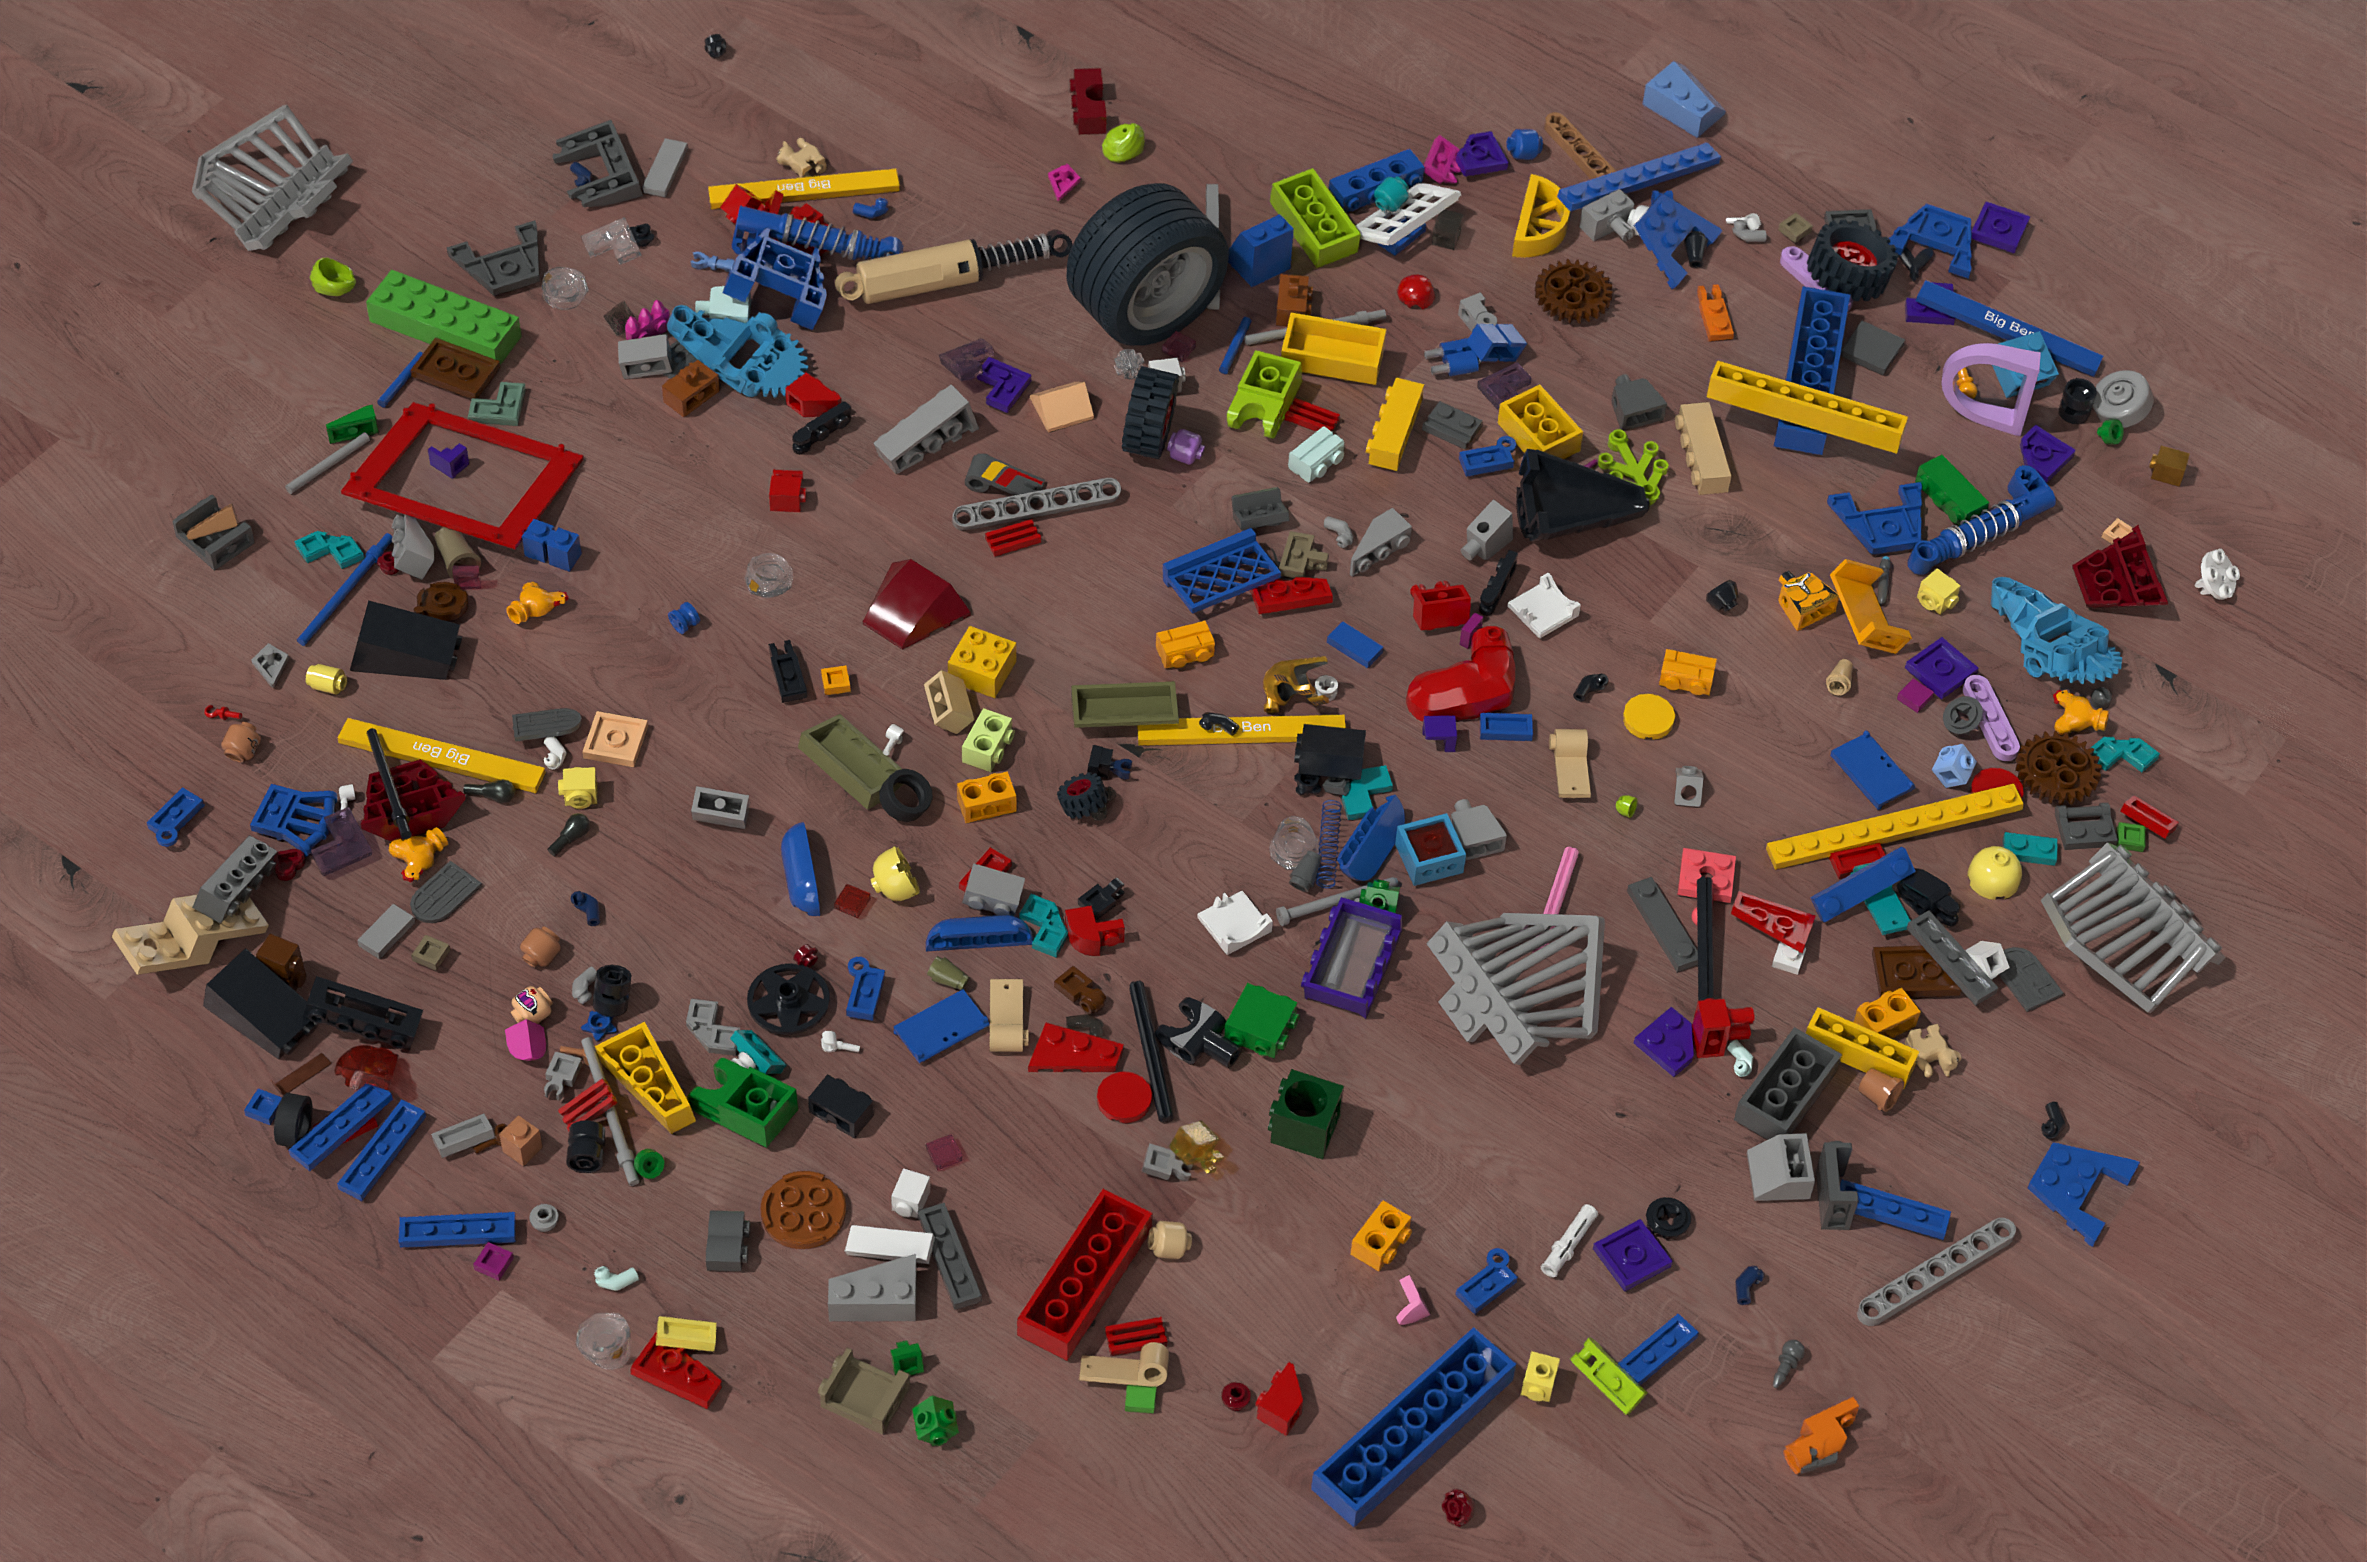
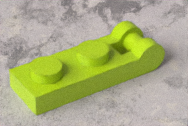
[1570,1337,1648,1415]

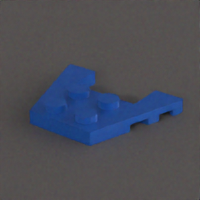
[1634,193,1723,289]
[1889,204,1971,279]
[1827,482,1922,555]
[2028,1142,2140,1247]

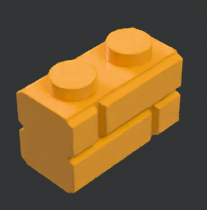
[1156,620,1215,669]
[1659,649,1717,695]

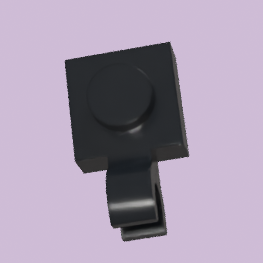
[1078,878,1125,921]

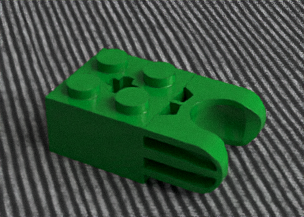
[687,1058,798,1148]

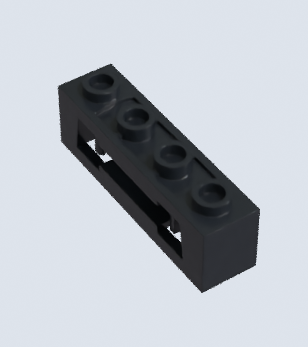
[303,976,423,1050]

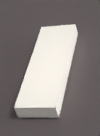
[845,1225,935,1264]

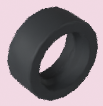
[879,769,933,822]
[274,1093,313,1147]

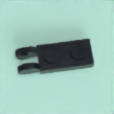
[792,401,851,455]
[1479,550,1518,616]
[768,640,807,703]

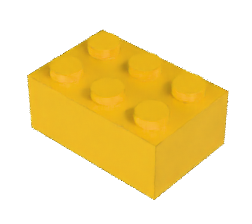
[1497,384,1583,459]

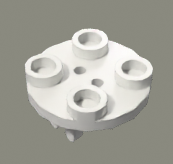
[2195,549,2240,600]

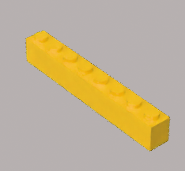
[1707,360,1908,454]

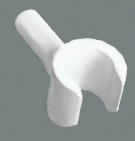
[1726,213,1761,230]
[883,724,904,756]
[339,784,356,822]
[821,1031,860,1053]

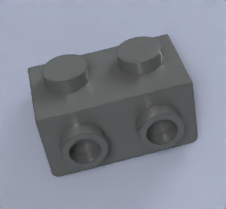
[1231,487,1289,530]

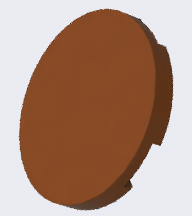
[761,1171,846,1249]

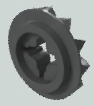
[1943,696,1984,736]

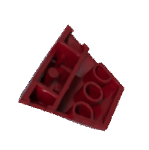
[2072,525,2168,609]
[863,559,971,650]
[361,759,466,842]

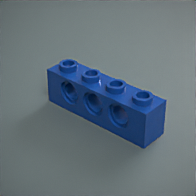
[1329,149,1424,213]

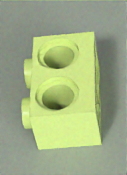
[962,708,1015,772]

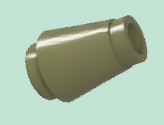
[927,956,970,990]

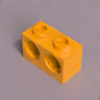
[957,771,1016,823]
[1854,988,1921,1039]
[1350,1200,1412,1271]

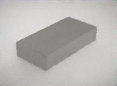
[357,904,415,959]
[431,1114,495,1158]

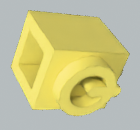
[1917,569,1961,614]
[558,767,597,809]
[1521,1351,1560,1402]

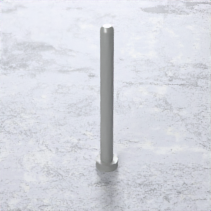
[1276,877,1398,926]

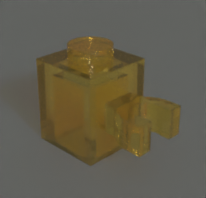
[1169,1120,1224,1174]

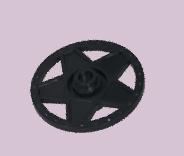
[747,963,830,1035]

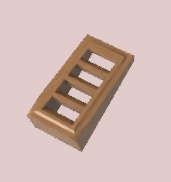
[187,503,239,540]

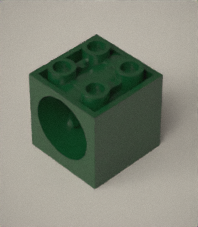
[1267,1069,1344,1160]

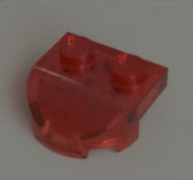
[334,1045,399,1091]

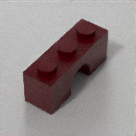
[1069,68,1107,135]

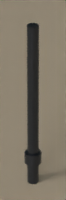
[366,728,412,839]

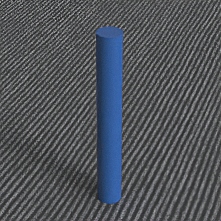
[1219,317,1251,374]
[377,352,423,408]

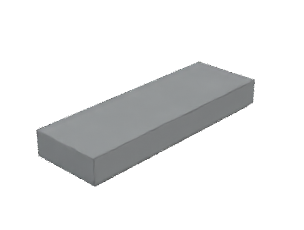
[642,138,688,197]

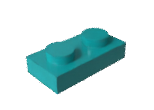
[2002,832,2057,866]
[730,1030,786,1074]

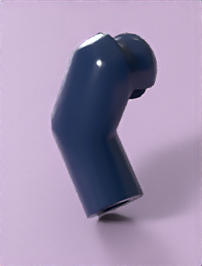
[570,891,601,926]
[1735,1266,1764,1305]

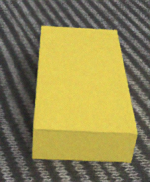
[656,1316,716,1352]

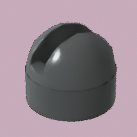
[2090,687,2112,710]

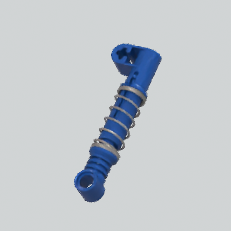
[732,206,903,260]
[1907,465,2056,575]

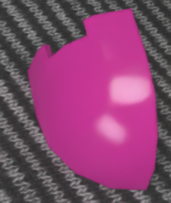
[505,1019,546,1061]

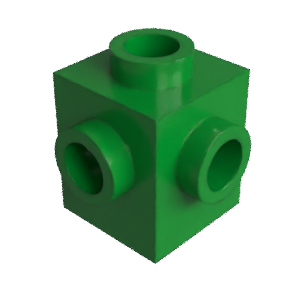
[1359,879,1400,913]
[912,1395,959,1446]

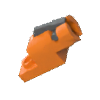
[1783,1397,1859,1474]

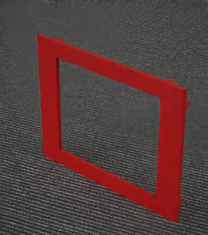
[341,402,584,550]

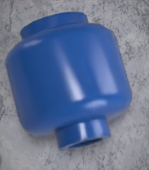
[1506,129,1543,160]

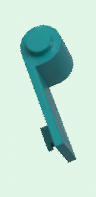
[1850,862,1911,935]

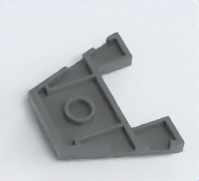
[447,220,540,296]

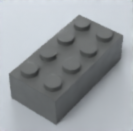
[1734,1027,1842,1140]

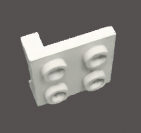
[1508,572,1581,639]
[1197,891,1273,955]

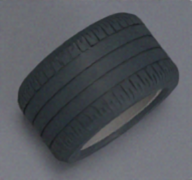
[1066,183,1229,346]

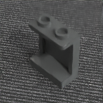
[172,495,255,571]
[1816,1141,1858,1230]

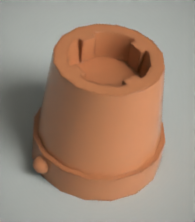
[1859,1068,1904,1112]

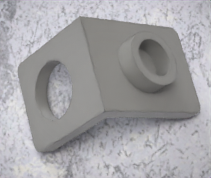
[1674,766,1704,807]

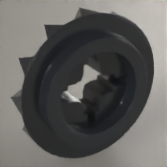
[1646,1197,1691,1239]

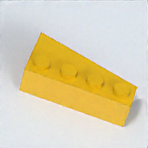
[594,1021,696,1134]

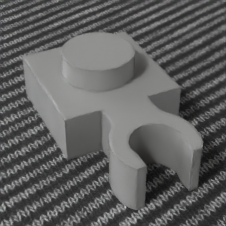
[544,1052,582,1101]
[1141,1143,1194,1181]

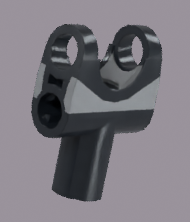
[1155,997,1242,1068]

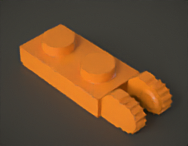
[1697,284,1734,341]

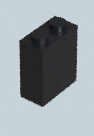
[1294,724,1366,780]

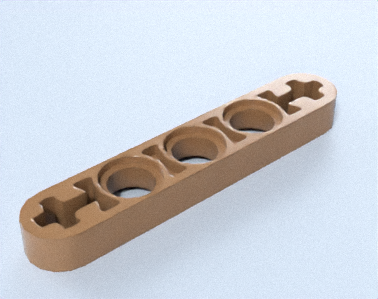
[1544,112,1616,179]

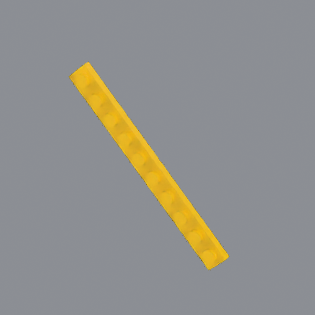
[1766,784,2024,870]

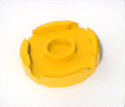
[1623,694,1675,740]

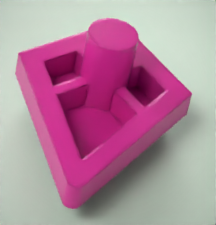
[1048,164,1081,201]

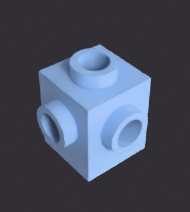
[1932,744,1977,788]

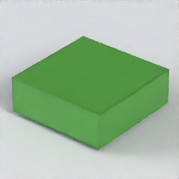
[2117,822,2145,852]
[1125,1385,1156,1414]

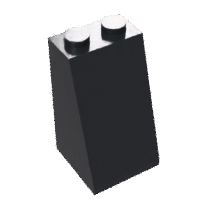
[350,600,463,680]
[203,948,318,1060]

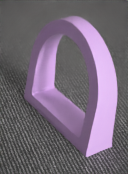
[1942,343,2041,436]

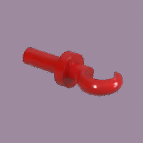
[204,705,242,720]

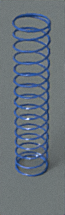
[1316,800,1342,888]

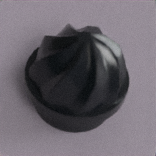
[704,34,727,58]

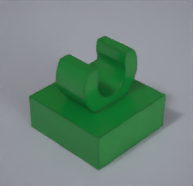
[890,1340,924,1376]

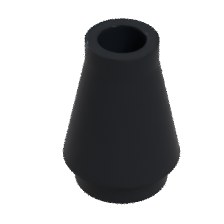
[1684,231,1708,268]

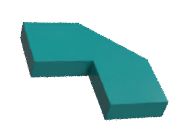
[294,531,365,569]
[2091,737,2160,772]
[1341,765,1393,820]
[1019,894,1068,958]

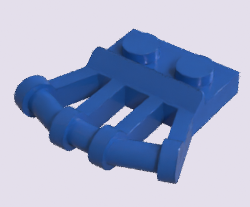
[250,784,338,857]

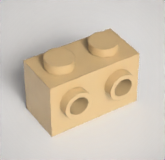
[924,670,974,734]

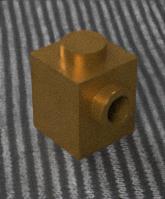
[2149,445,2190,487]

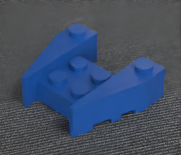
[722,228,827,330]

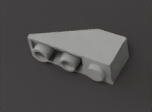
[1350,508,1412,577]
[392,514,434,579]

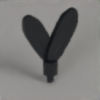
[1898,247,1933,281]

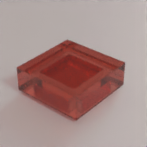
[834,884,871,918]

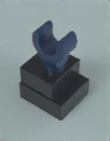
[1087,745,1132,780]

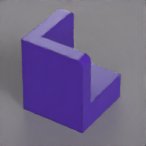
[428,443,469,479]
[1422,716,1457,752]

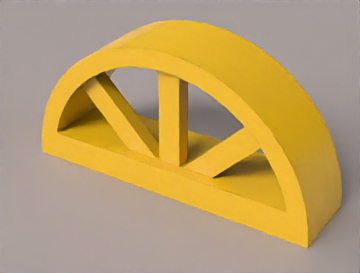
[1512,174,1570,258]

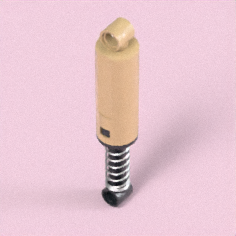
[835,229,1073,304]

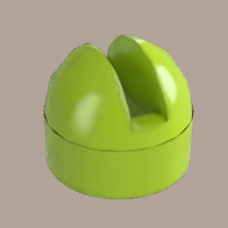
[1615,795,1638,818]

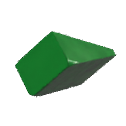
[326,405,379,444]

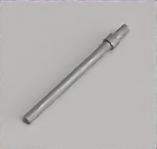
[1244,309,1386,345]
[581,1037,640,1186]

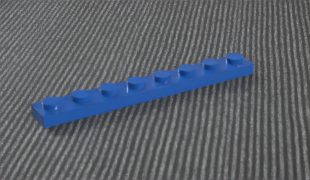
[1557,142,1721,212]

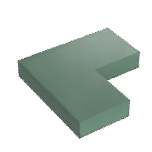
[468,382,526,426]

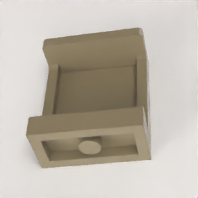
[818,1348,910,1435]

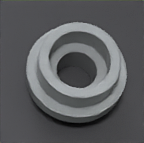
[530,1204,559,1232]

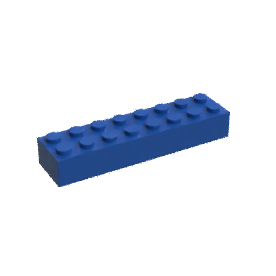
[1774,286,1850,455]
[1311,1327,1516,1527]

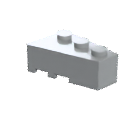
[828,1254,917,1321]

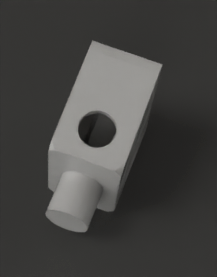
[1460,499,1513,560]
[1450,799,1507,861]

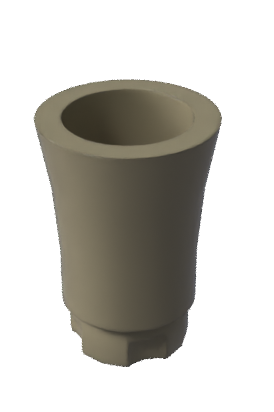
[435,527,481,580]

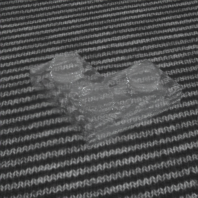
[581,217,642,265]

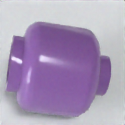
[1167,429,1205,465]

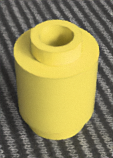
[306,664,347,695]

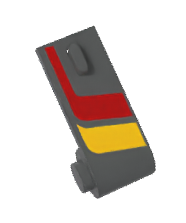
[964,453,1045,504]

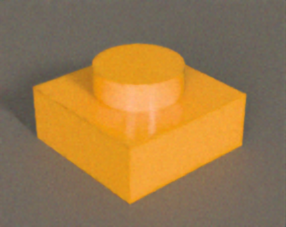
[821,665,851,695]

